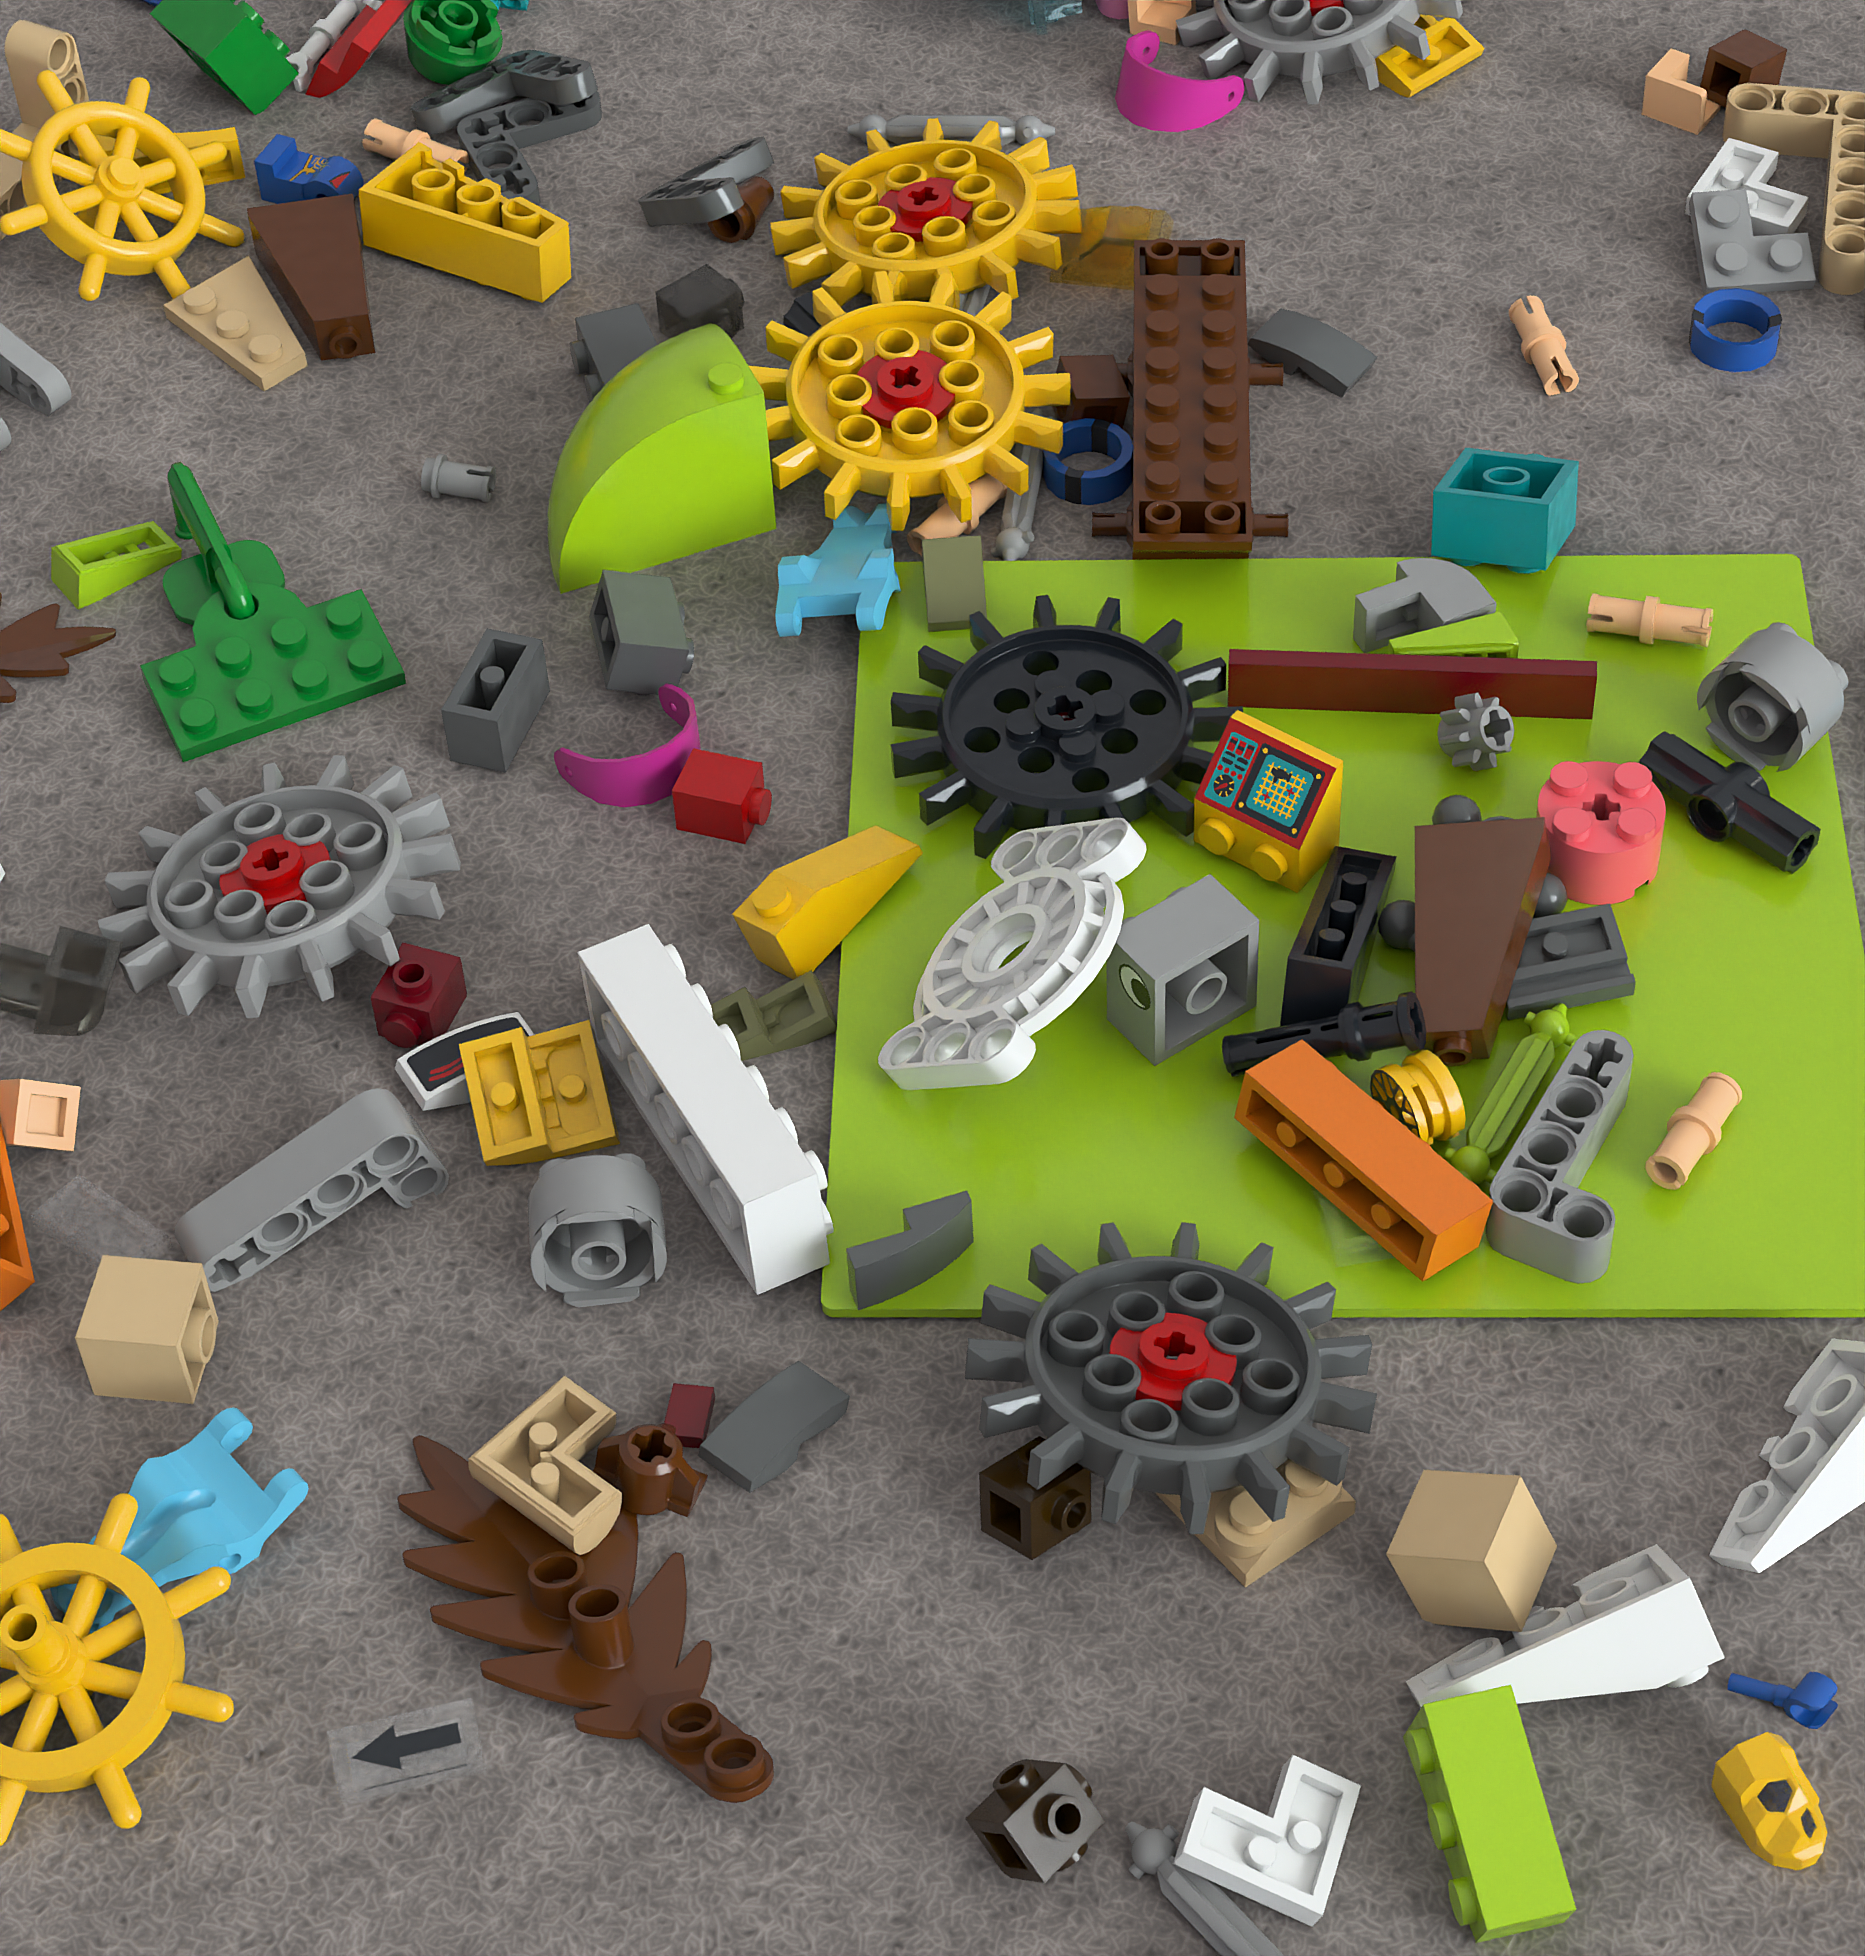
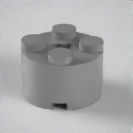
[1697,622,1848,772]
[528,1153,667,1307]

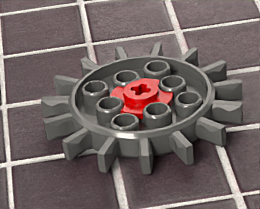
[965,1222,1377,1534]

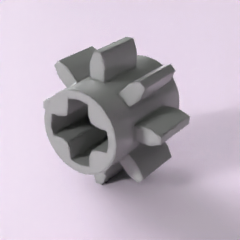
[1438,693,1514,771]

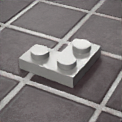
[1689,189,1816,296]

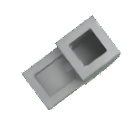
[1353,558,1496,653]

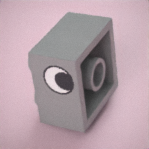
[1107,874,1259,1066]

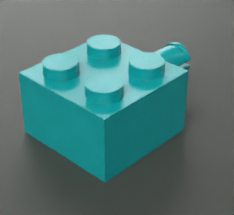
[1431,447,1579,574]

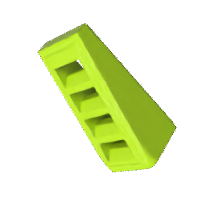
[51,521,182,609]
[1388,611,1519,658]

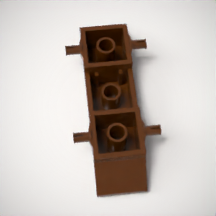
[1092,238,1289,560]

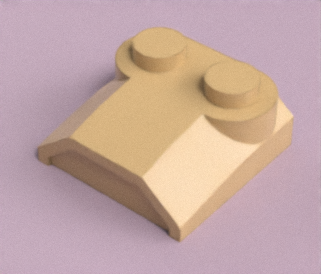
[1156,1459,1356,1587]

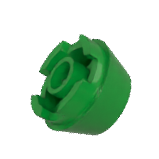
[403,0,503,85]

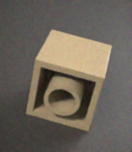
[75,1255,219,1404]
[1386,1470,1557,1632]

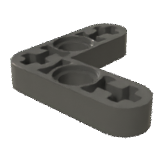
[411,50,598,135]
[457,91,602,206]
[638,137,774,226]

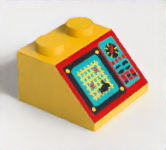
[1194,710,1343,893]

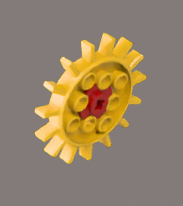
[770,118,1082,309]
[749,271,1071,531]

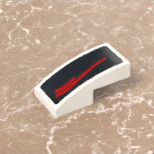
[395,1012,534,1111]

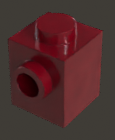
[370,942,467,1048]

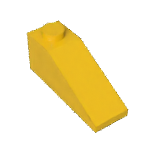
[732,825,923,980]

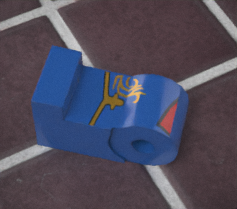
[254,134,364,204]

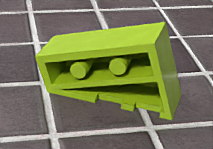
[1403,1684,1577,1943]

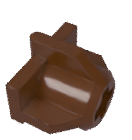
[593,1423,708,1517]

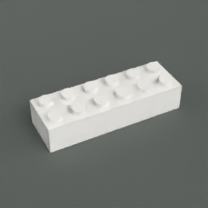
[577,924,833,1295]

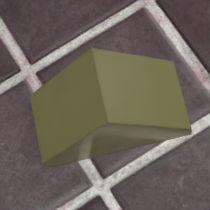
[921,535,987,632]

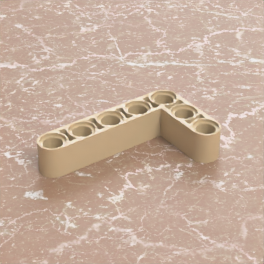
[0,20,89,241]
[1723,83,1865,295]

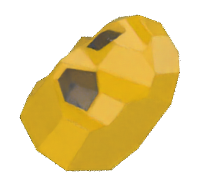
[1711,1732,1828,1870]

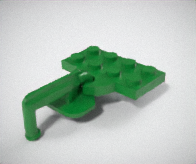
[140,462,406,762]

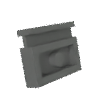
[1505,903,1636,1020]

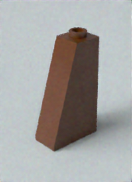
[247,194,375,361]
[1415,817,1551,1066]

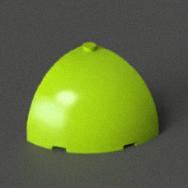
[548,323,777,594]

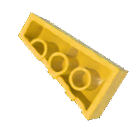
[359,142,571,303]

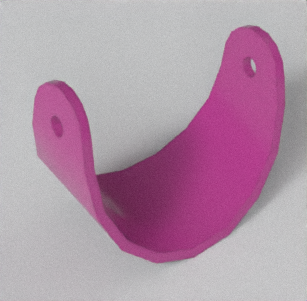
[1115,30,1245,132]
[554,683,701,807]

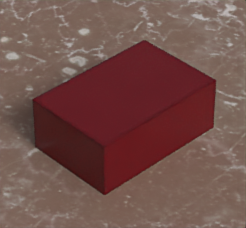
[664,1383,715,1449]

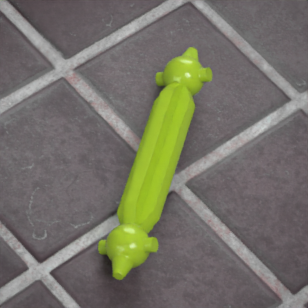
[1443,1003,1576,1185]

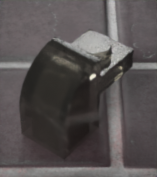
[0,926,123,1036]

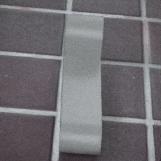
[1485,1030,1634,1284]
[174,1088,449,1292]

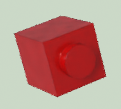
[672,748,772,844]

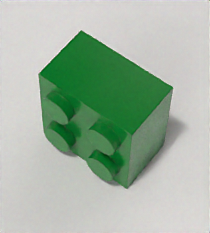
[150,0,299,115]

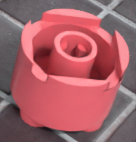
[1536,761,1666,905]

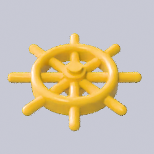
[0,70,245,301]
[0,1493,234,1846]

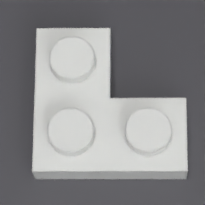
[1685,138,1809,236]
[1173,1755,1361,1927]

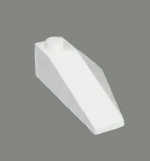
[1709,1338,1865,1573]
[1406,1544,1725,1709]

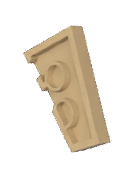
[163,256,307,391]

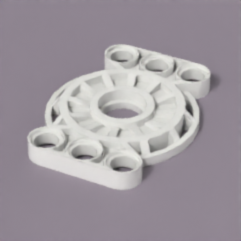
[878,818,1147,1090]

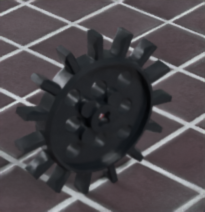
[890,595,1243,859]

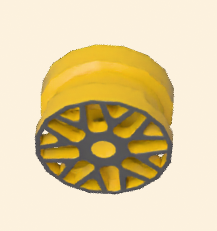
[1370,1050,1466,1146]

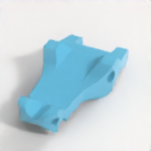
[775,503,901,637]
[50,1408,309,1633]

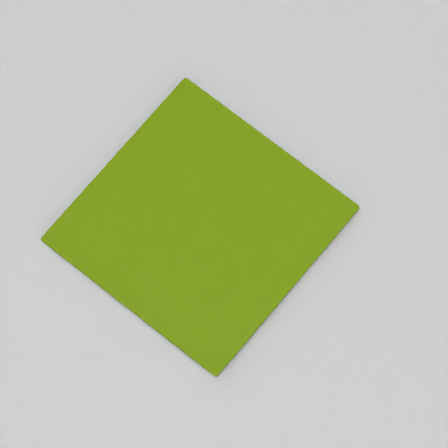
[821,554,1865,1318]

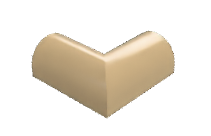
[469,1376,622,1555]

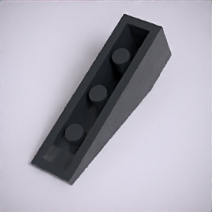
[1280,846,1397,1026]

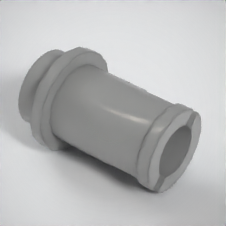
[421,454,496,503]

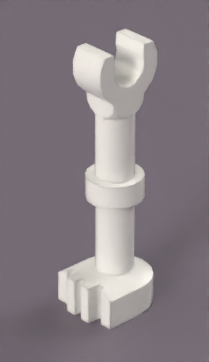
[286,0,382,92]

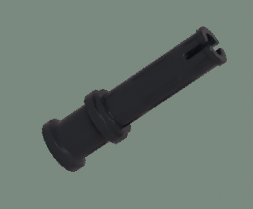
[1222,991,1426,1077]

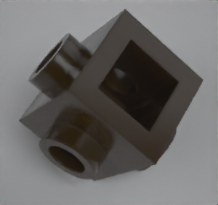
[979,1436,1092,1560]
[965,1759,1105,1883]

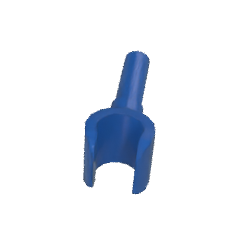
[1727,1672,1838,1729]

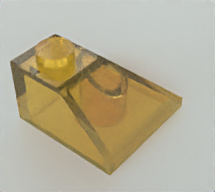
[1050,206,1174,290]

